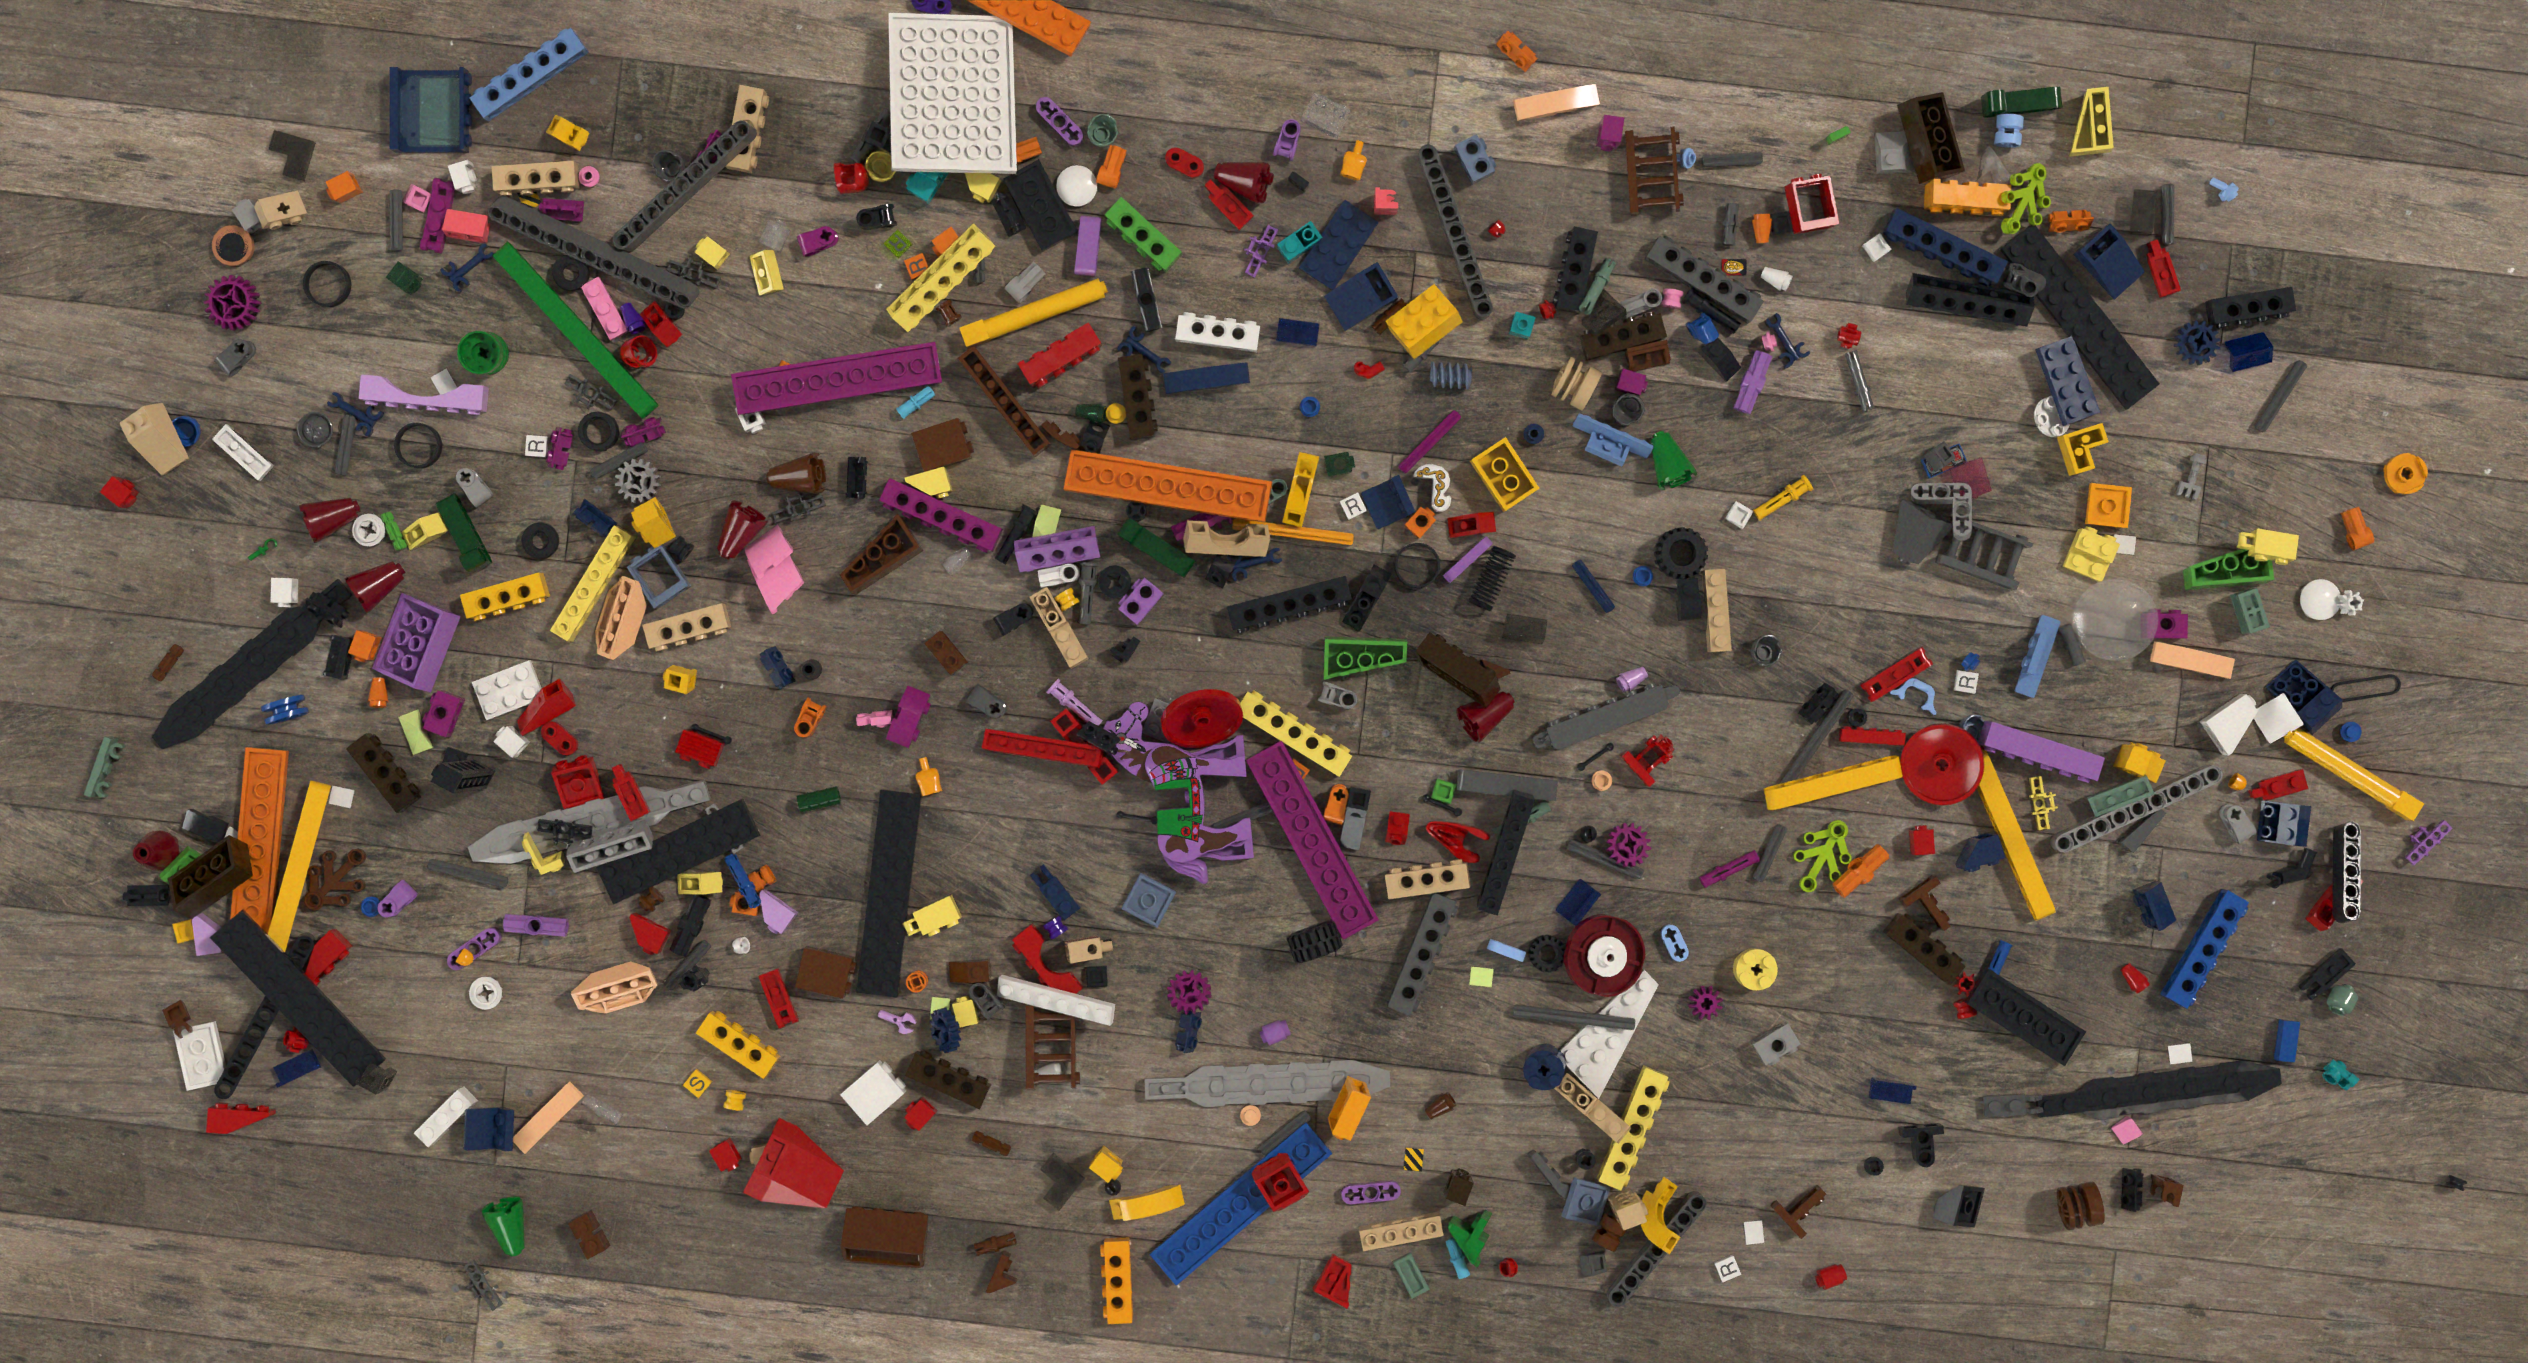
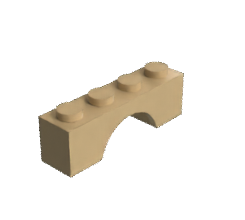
[1183,520,1270,557]
[1701,569,1732,652]

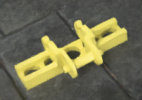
[2029,776,2058,830]

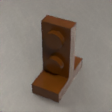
[1899,875,1951,931]
[1770,1185,1826,1239]

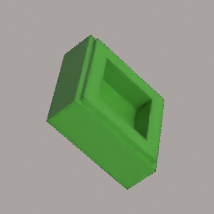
[1826,126,1851,145]
[1431,779,1457,804]

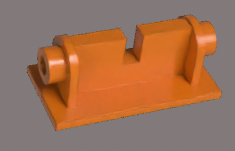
[1496,31,1538,73]
[2048,210,2094,233]

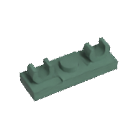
[84,736,126,797]
[2087,774,2154,817]

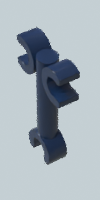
[440,243,494,292]
[1765,313,1810,369]
[1117,326,1171,373]
[327,392,384,437]
[1227,548,1282,581]

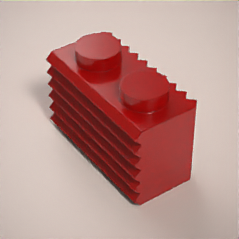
[675,729,725,769]

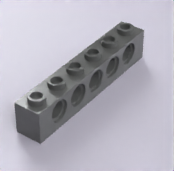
[1645,236,1764,324]
[1387,893,1458,1016]

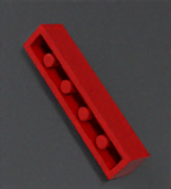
[1839,726,1906,746]

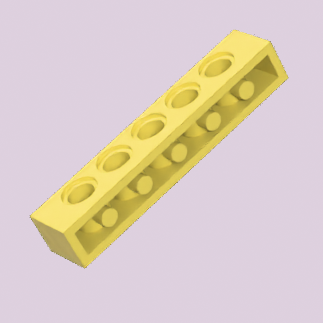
[886,223,995,332]
[550,525,636,642]
[1240,690,1352,777]
[1597,1065,1670,1191]

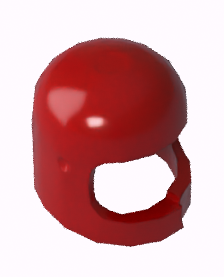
[834,162,869,194]
[620,335,657,368]

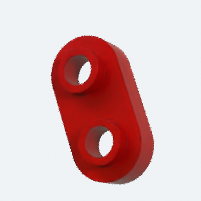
[1165,147,1204,178]
[541,721,579,755]

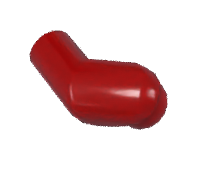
[1354,361,1385,379]

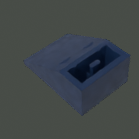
[2073,224,2145,300]
[1324,262,1398,331]
[2266,659,2343,735]

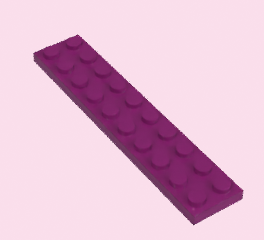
[731,342,942,415]
[1245,741,1379,940]

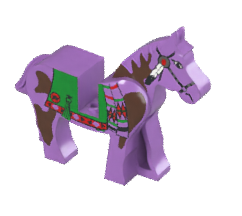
[1103,702,1254,884]

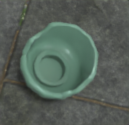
[1087,114,1118,147]

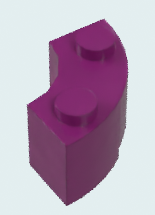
[886,686,931,748]

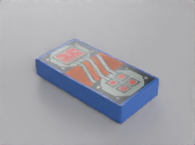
[1921,443,1967,479]

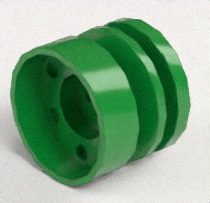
[457,331,509,375]

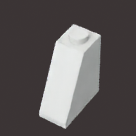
[2199,694,2258,756]

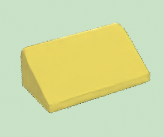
[749,250,783,295]

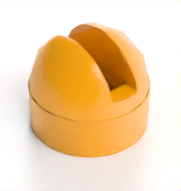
[2228,773,2247,791]
[455,948,474,966]

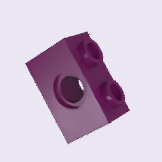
[1596,115,1625,152]
[2140,609,2188,639]
[422,690,465,737]

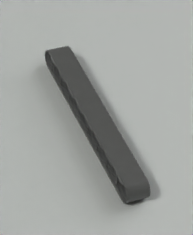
[613,120,757,252]
[1418,144,1493,320]

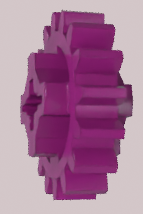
[1606,823,1651,867]
[1167,970,1212,1015]

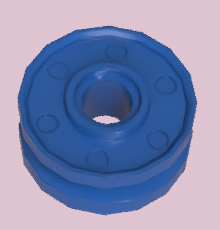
[260,695,309,725]

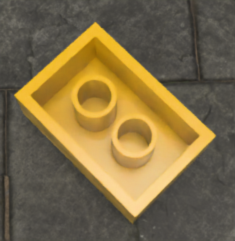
[1385,284,1463,359]
[1470,437,1540,512]

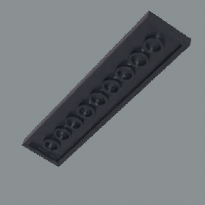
[2000,225,2160,410]
[856,789,922,998]
[210,909,386,1087]

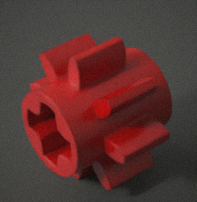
[1837,322,1862,349]
[1952,971,1977,997]
[283,1026,309,1053]

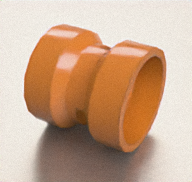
[748,864,776,892]
[906,970,929,993]

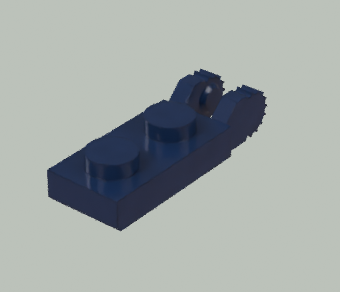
[1030,864,1081,921]

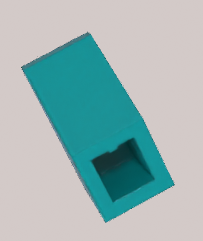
[1277,221,1323,264]

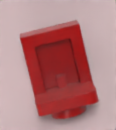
[1385,811,1410,845]

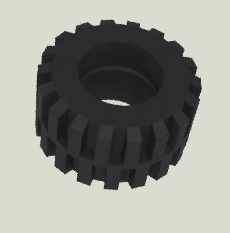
[1654,527,1708,579]
[1286,921,1343,963]

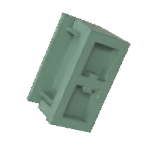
[2230,588,2270,634]

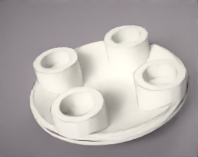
[1056,165,1097,206]
[2034,396,2070,437]
[2300,579,2340,620]

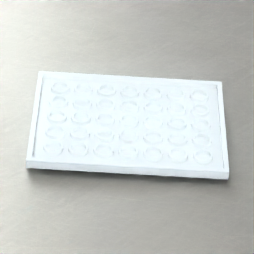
[888,13,1017,174]

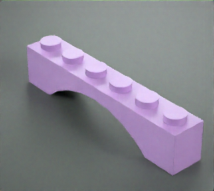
[359,375,489,415]

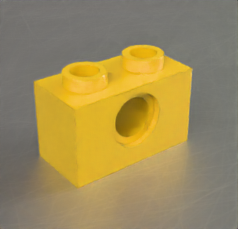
[1089,1145,1123,1183]

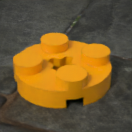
[2383,453,2428,494]

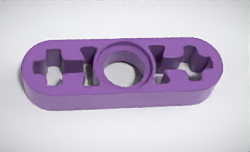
[1036,97,1084,146]
[1443,536,1493,583]
[447,927,502,970]
[1341,1180,1401,1204]

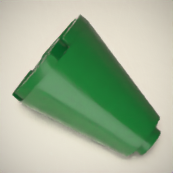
[1650,431,1697,490]
[482,1196,525,1257]

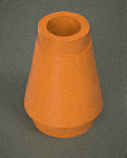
[1752,213,1772,243]
[367,678,389,708]

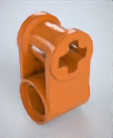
[794,697,827,738]
[1323,784,1349,825]

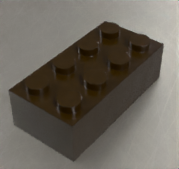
[1897,92,1965,184]
[1415,632,1501,708]
[168,835,253,919]

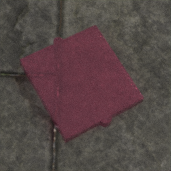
[1949,457,1992,499]

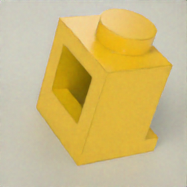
[663,665,697,694]

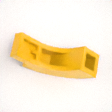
[1282,452,1319,527]
[1641,1177,1681,1255]
[1109,1185,1185,1221]

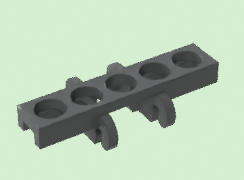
[666,256,721,288]
[564,374,617,410]
[772,491,826,523]
[464,1259,503,1311]

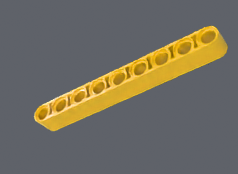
[1977,746,2056,921]
[268,780,331,952]

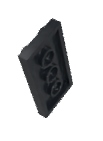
[1003,159,1078,252]

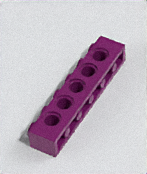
[879,478,1003,553]

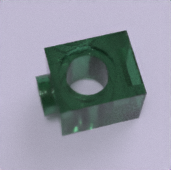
[386,261,423,295]
[1324,452,1355,478]

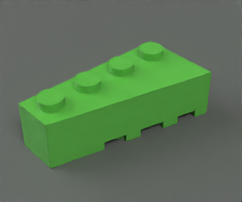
[2183,549,2274,590]
[1323,636,1407,680]

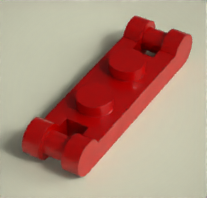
[1860,646,1933,702]

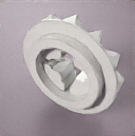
[352,514,386,546]
[469,977,503,1010]

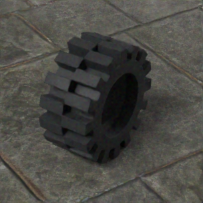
[1528,934,1565,973]

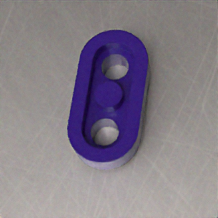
[911,0,952,15]

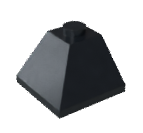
[1933,1185,1985,1228]

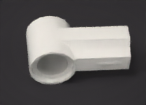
[1038,564,1080,588]

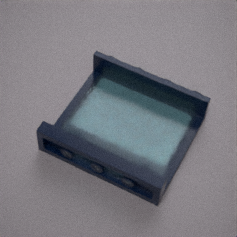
[390,67,472,153]

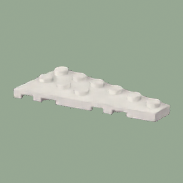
[1559,969,1659,1099]

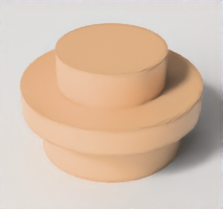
[1591,770,1612,791]
[1240,1105,1261,1126]

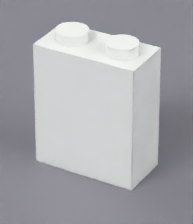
[840,1060,906,1125]

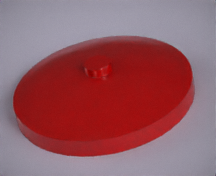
[1161,689,1243,748]
[1900,723,1985,805]

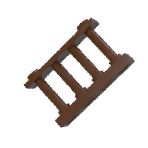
[1625,126,1684,216]
[1025,1006,1080,1090]

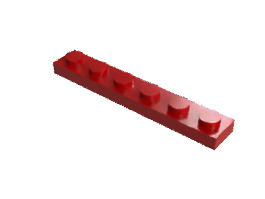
[982,729,1104,768]

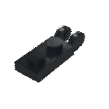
[2299,948,2356,1000]

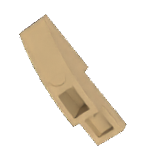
[1030,587,1089,669]
[1554,1073,1631,1144]

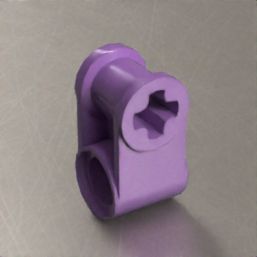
[1273,119,1301,161]
[378,880,418,917]

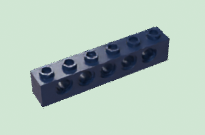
[1882,208,2008,287]

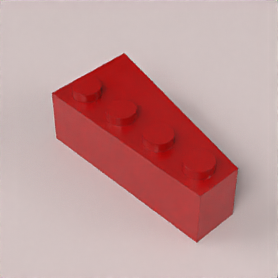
[1017,322,1103,389]

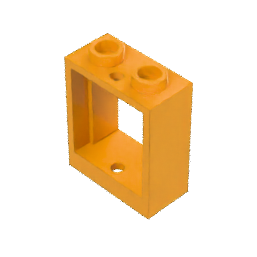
[1327,1076,1371,1141]

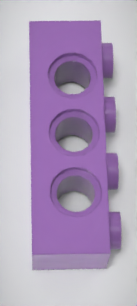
[1014,526,1100,572]

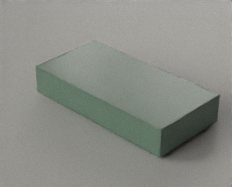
[1393,1252,1430,1299]

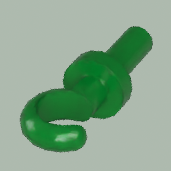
[248,538,277,561]

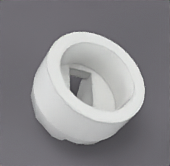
[732,937,750,954]

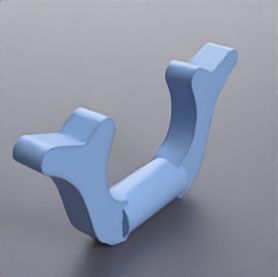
[1889,678,1936,715]

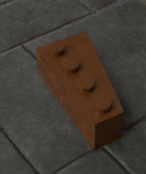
[840,513,924,595]

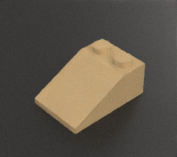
[120,403,189,475]

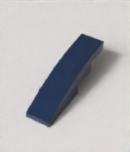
[1163,362,1250,394]

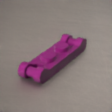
[420,178,455,254]

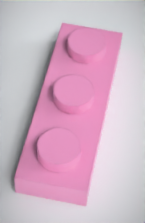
[581,277,629,341]

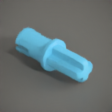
[896,386,935,419]
[1445,1238,1470,1279]

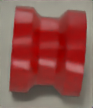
[1953,998,1978,1019]

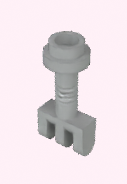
[2176,453,2207,500]

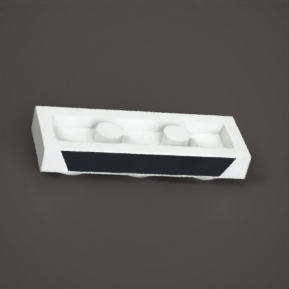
[212,424,274,481]

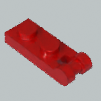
[758,968,799,1029]

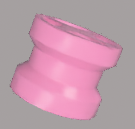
[1660,289,1683,309]

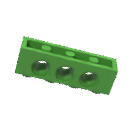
[1105,197,1182,273]

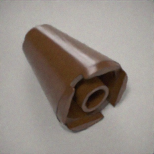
[766,453,826,494]

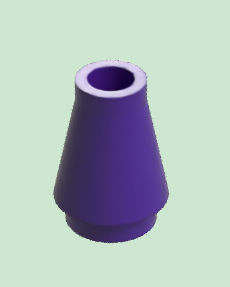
[620,303,646,335]

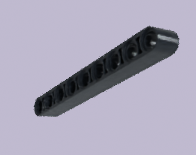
[214,933,316,1099]

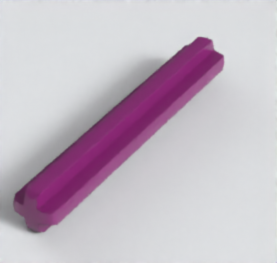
[1398,410,1461,474]

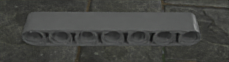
[1606,1191,1707,1307]

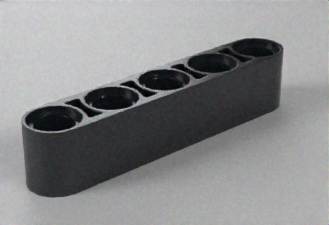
[2332,821,2361,923]

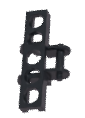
[537,819,593,847]

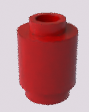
[1815,1264,1847,1290]

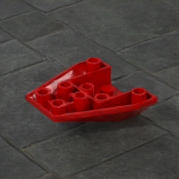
[743,1118,844,1209]

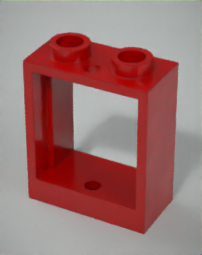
[1784,174,1839,234]

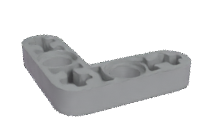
[1911,483,1972,541]

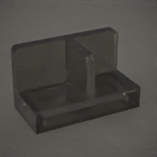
[355,1063,397,1095]

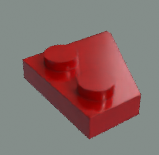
[1313,1254,1352,1309]

